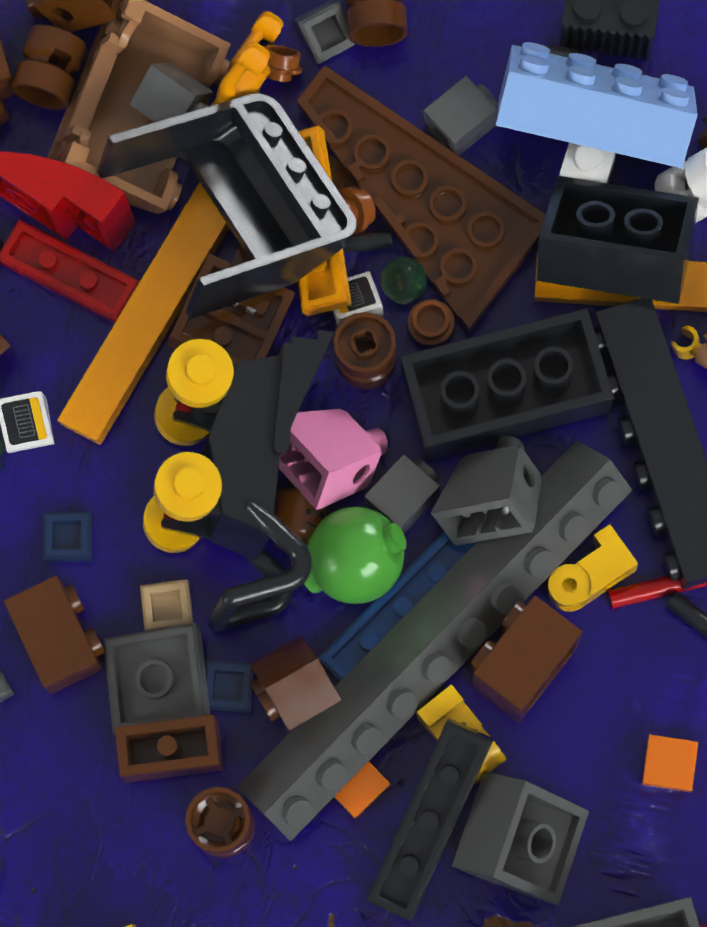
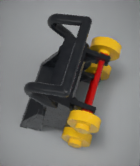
[143,330,334,632]

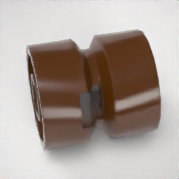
[346,0,408,47]
[10,25,87,110]
[333,312,397,390]
[185,787,256,858]

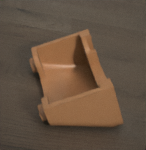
[47,0,231,214]

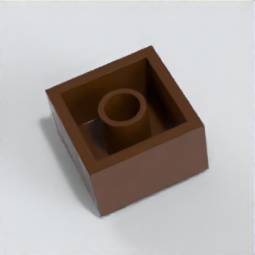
[471,595,583,724]

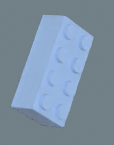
[496,42,698,168]

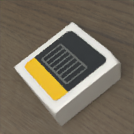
[333,271,384,326]
[0,391,55,453]

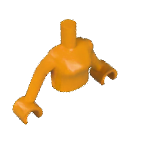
[211,11,284,106]

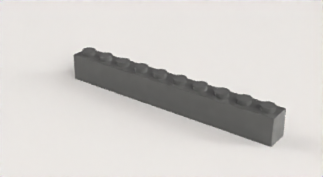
[236,441,632,841]

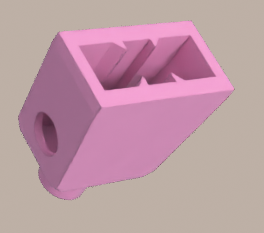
[278,409,388,510]

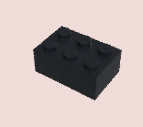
[536,176,699,304]

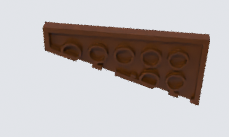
[297,65,546,334]

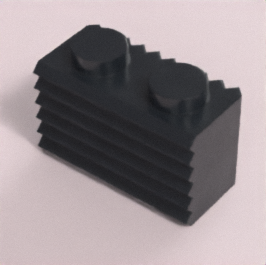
[559,0,659,61]

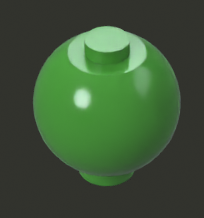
[304,506,406,604]

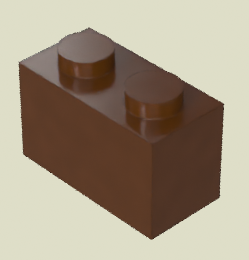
[4,575,106,695]
[249,635,341,731]
[115,714,224,783]

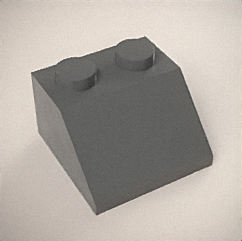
[452,771,589,905]

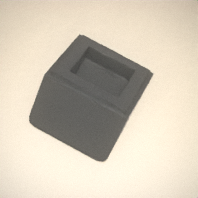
[293,0,356,64]

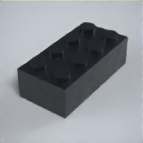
[400,308,614,461]

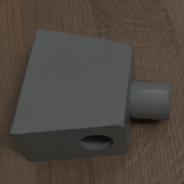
[431,436,542,546]

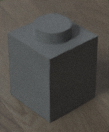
[130,62,214,122]
[424,76,497,156]
[364,454,440,534]

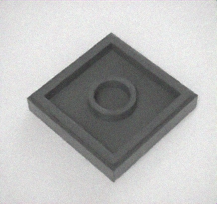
[103,623,211,735]

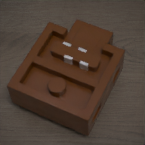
[167,245,295,364]

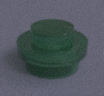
[380,257,427,304]

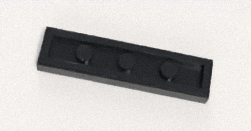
[366,718,494,921]

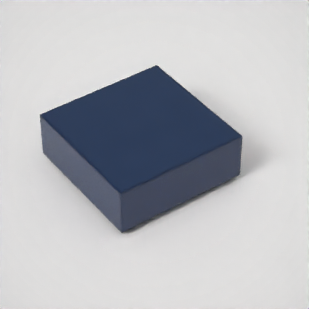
[43,511,93,563]
[205,660,255,714]

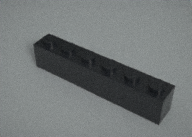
[593,298,707,590]

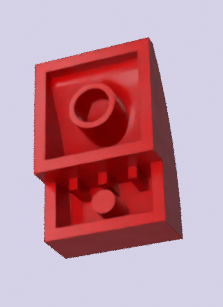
[0,152,136,252]

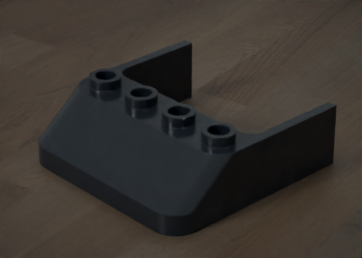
[97,93,357,319]

